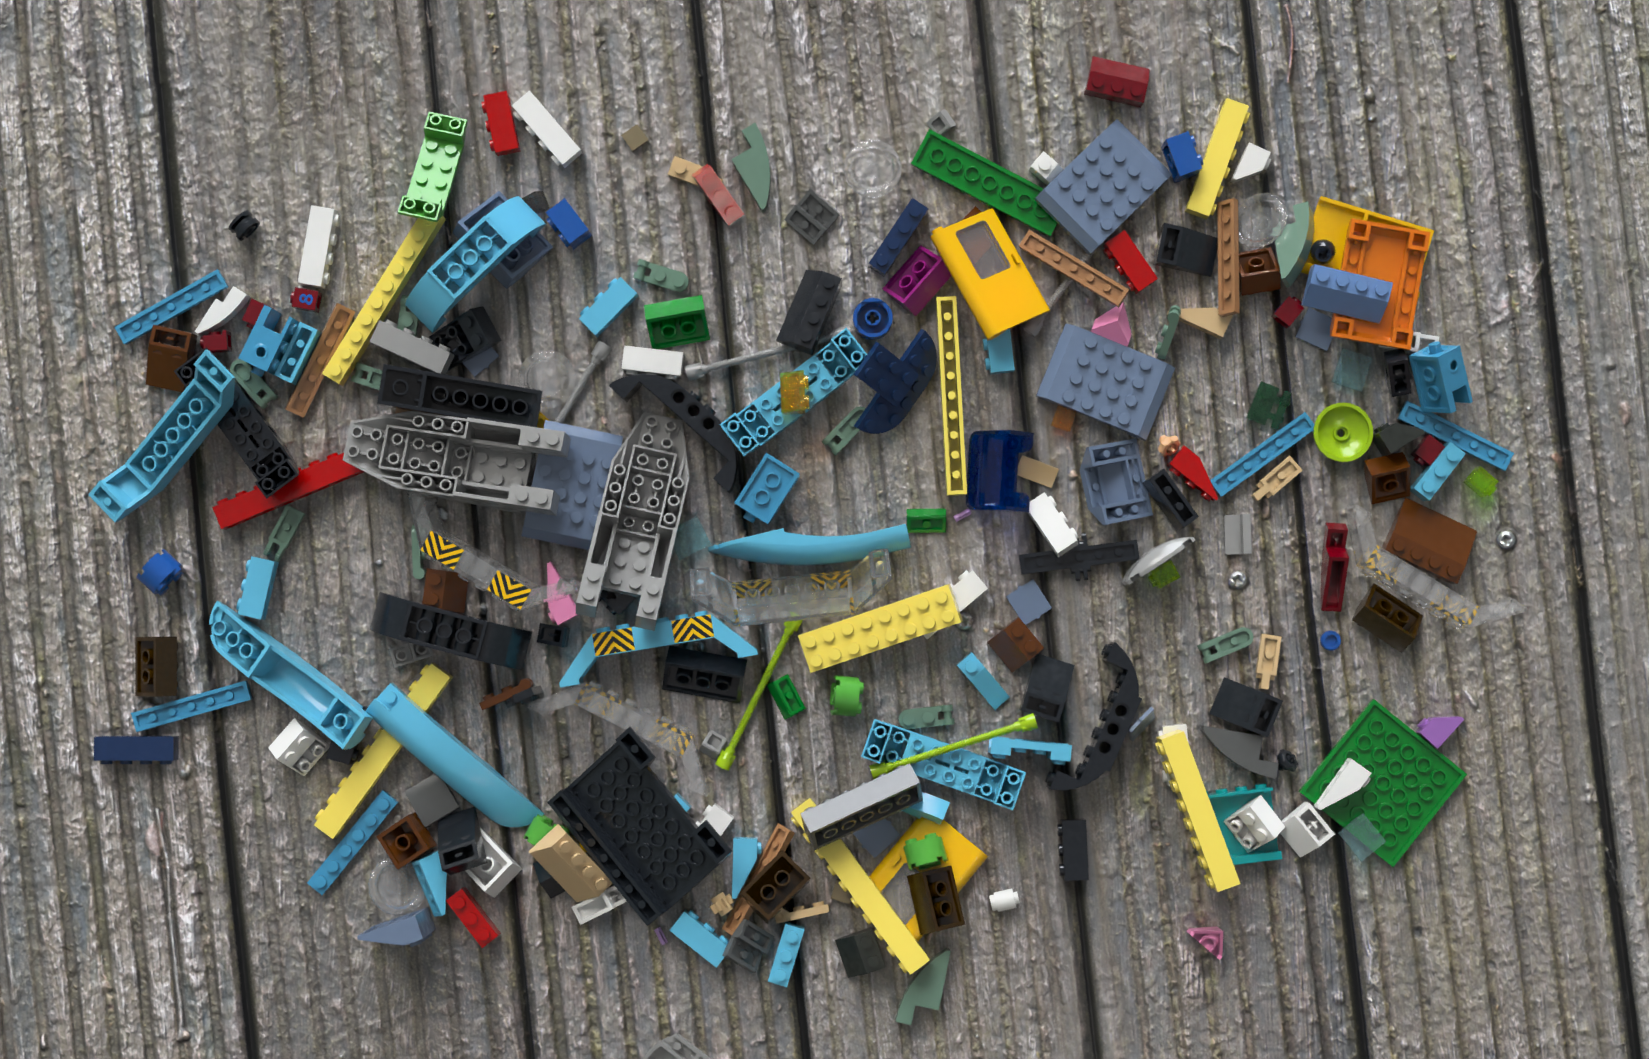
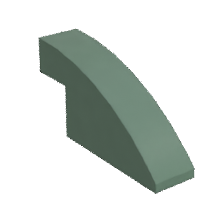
[732,123,771,213]
[1273,201,1314,288]
[895,948,951,1025]

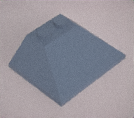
[1080,438,1153,525]

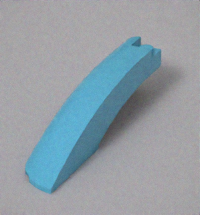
[708,524,911,566]
[209,601,373,750]
[366,683,544,827]

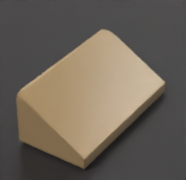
[1015,455,1059,488]

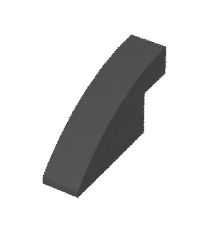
[1200,725,1279,779]

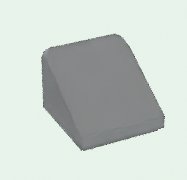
[926,109,956,135]
[699,729,727,759]

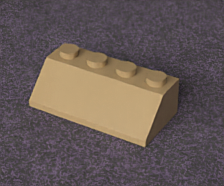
[528,824,613,902]

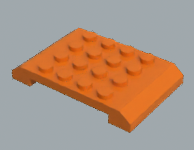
[1330,218,1431,350]

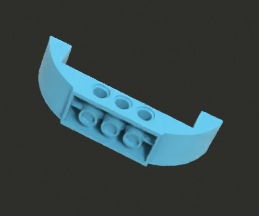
[405,196,546,333]
[719,327,867,456]
[861,719,1026,810]

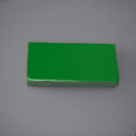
[906,508,946,533]
[767,674,806,720]

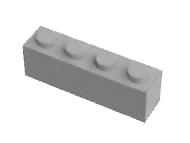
[370,320,454,374]

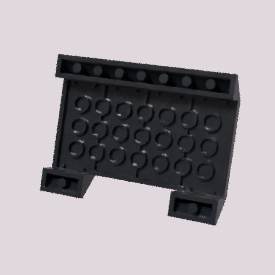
[547,727,732,926]

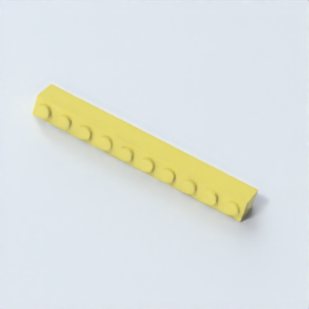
[322,216,446,386]
[935,296,967,496]
[314,663,453,839]
[791,798,930,975]

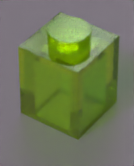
[1463,466,1499,497]
[1148,560,1181,589]

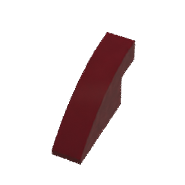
[1321,522,1349,612]

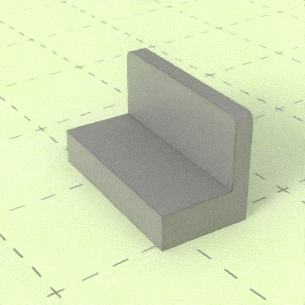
[1224,514,1252,555]

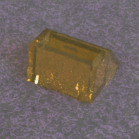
[780,370,809,415]

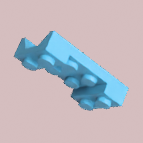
[988,737,1072,765]

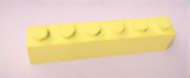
[1184,98,1250,219]

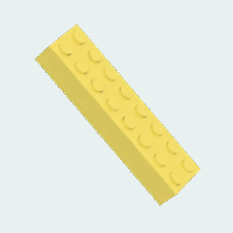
[798,584,963,673]
[1155,729,1241,892]

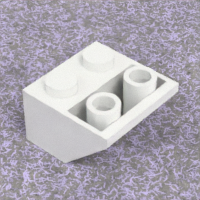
[268,718,330,776]
[1224,795,1285,853]
[1280,802,1335,858]

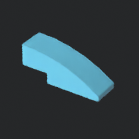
[902,792,950,825]

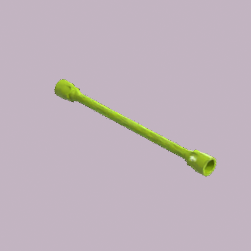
[715,611,804,771]
[869,713,1038,779]

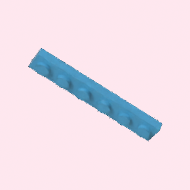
[114,269,229,345]
[1397,401,1514,471]
[1210,412,1314,497]
[131,680,252,732]
[307,790,399,895]

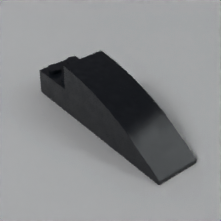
[377,364,543,427]

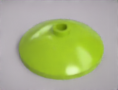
[1313,403,1373,462]

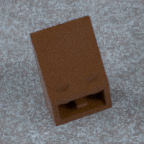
[146,325,198,392]

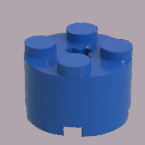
[853,298,893,340]
[136,549,183,596]

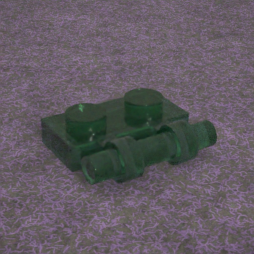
[1246,381,1292,430]

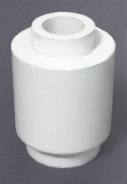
[989,888,1020,912]

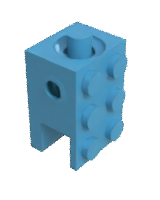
[239,305,300,377]
[1409,341,1473,413]
[734,453,800,525]

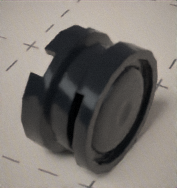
[228,210,260,241]

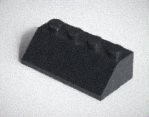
[776,270,842,356]
[662,646,747,704]

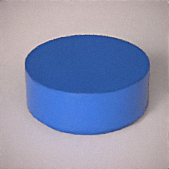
[1320,631,1341,651]

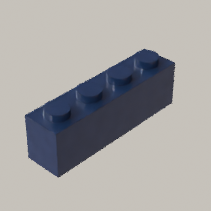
[868,198,929,277]
[94,736,179,764]

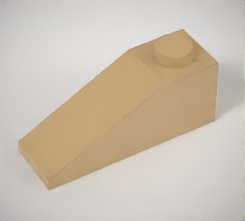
[1167,307,1232,339]

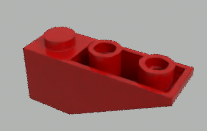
[1167,446,1218,502]

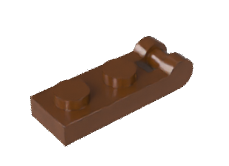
[479,678,533,710]

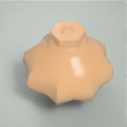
[1158,435,1181,457]

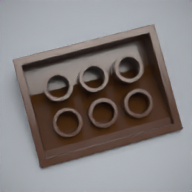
[1380,497,1477,584]

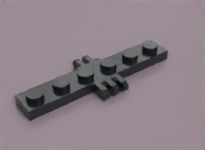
[1019,533,1140,581]

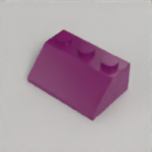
[882,245,951,316]

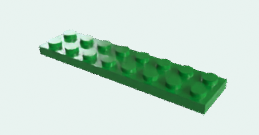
[911,129,1057,237]

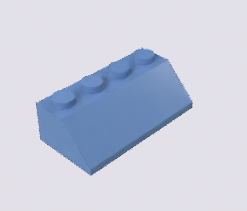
[1301,264,1393,324]

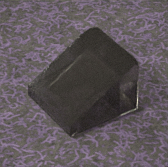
[522,191,549,214]

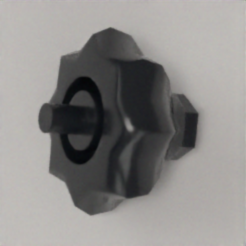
[1277,749,1299,772]

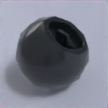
[1310,239,1336,264]

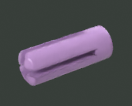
[953,508,971,522]
[654,927,668,945]

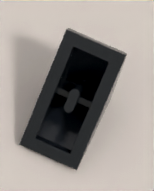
[537,623,570,647]
[533,861,565,899]

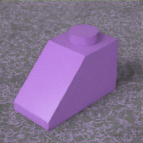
[1416,716,1465,749]

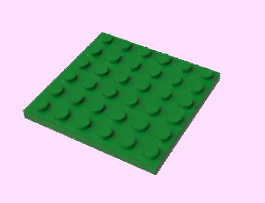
[1298,699,1467,867]

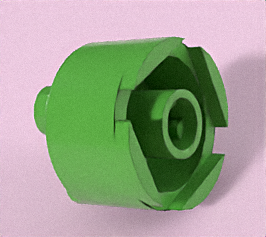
[830,675,864,717]
[523,814,570,846]
[903,833,948,871]

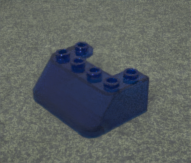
[966,430,1034,512]

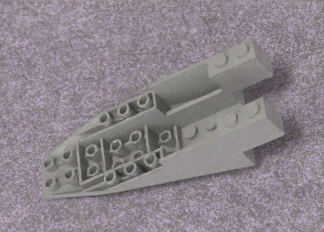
[343,411,571,516]
[575,412,689,631]

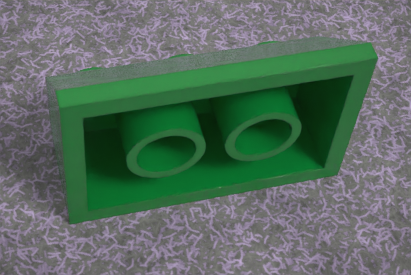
[644,295,710,349]

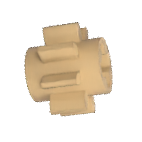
[710,892,734,916]

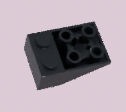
[1153,223,1218,277]
[429,306,502,371]
[1019,654,1075,722]
[1209,677,1283,737]
[438,807,488,875]

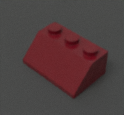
[1084,56,1150,108]

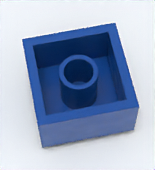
[1161,131,1203,183]
[546,198,592,250]

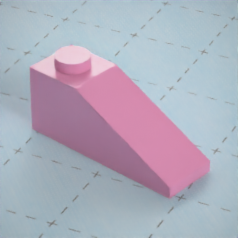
[547,562,579,625]

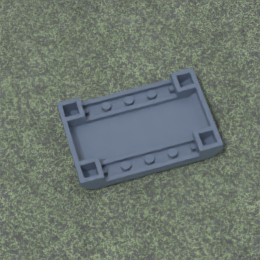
[1034,119,1172,256]
[1036,324,1175,441]
[521,420,623,550]

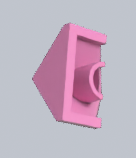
[1091,301,1132,347]
[1187,926,1223,960]

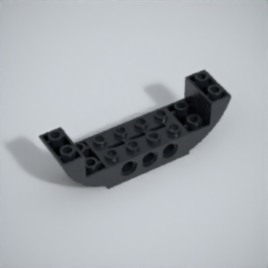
[174,348,299,499]
[370,592,532,670]
[1045,642,1142,790]

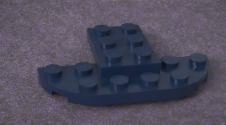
[853,329,937,434]

